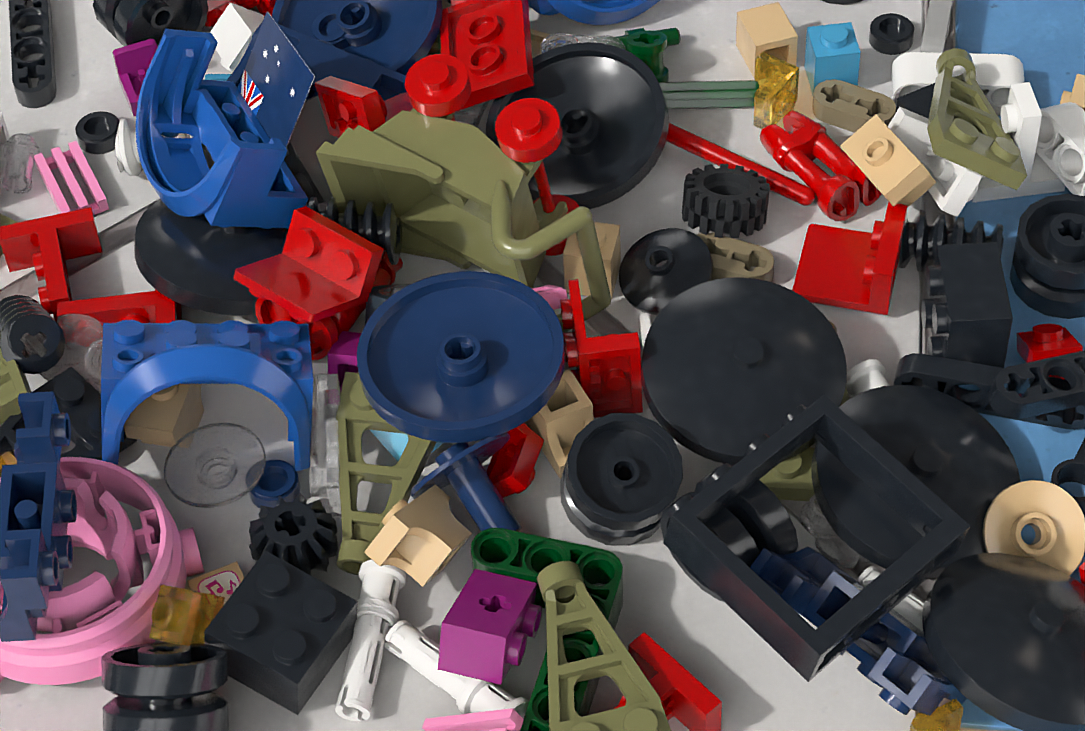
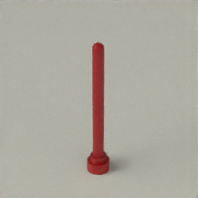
[666,123,815,206]

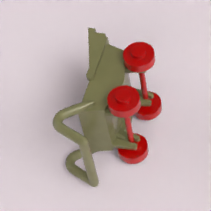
[316,54,611,332]

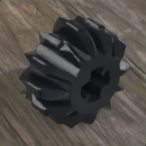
[249,493,338,575]

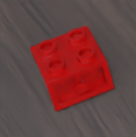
[315,76,413,138]
[792,202,908,315]
[233,206,384,323]
[560,279,643,418]

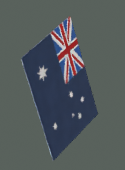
[238,11,315,148]

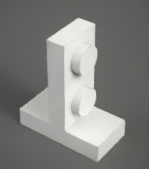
[972,82,1065,202]
[888,107,983,217]

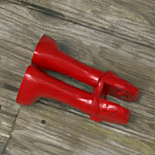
[760,110,881,221]

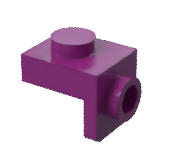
[112,39,158,116]

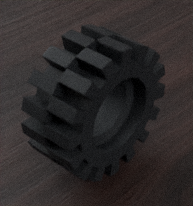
[682,164,770,238]

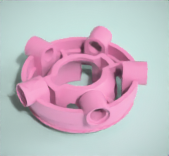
[0,457,204,685]

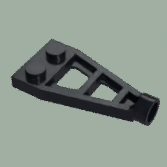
[0,367,137,460]

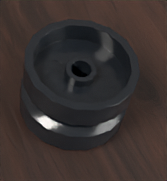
[93,0,209,46]
[1009,194,1085,319]
[560,413,683,545]
[660,464,798,602]
[101,643,229,731]

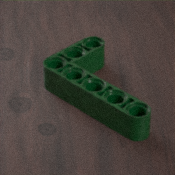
[471,528,623,731]

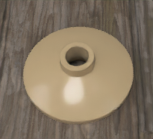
[983,480,1085,576]

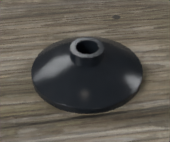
[619,228,713,315]

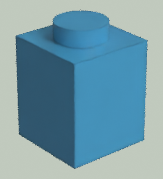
[804,22,861,96]

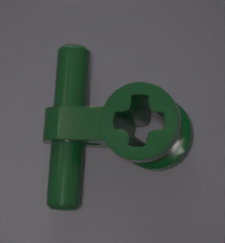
[592,27,681,82]

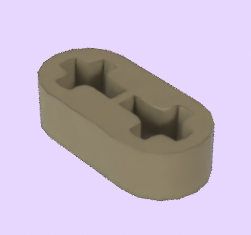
[812,79,896,133]
[696,233,774,282]

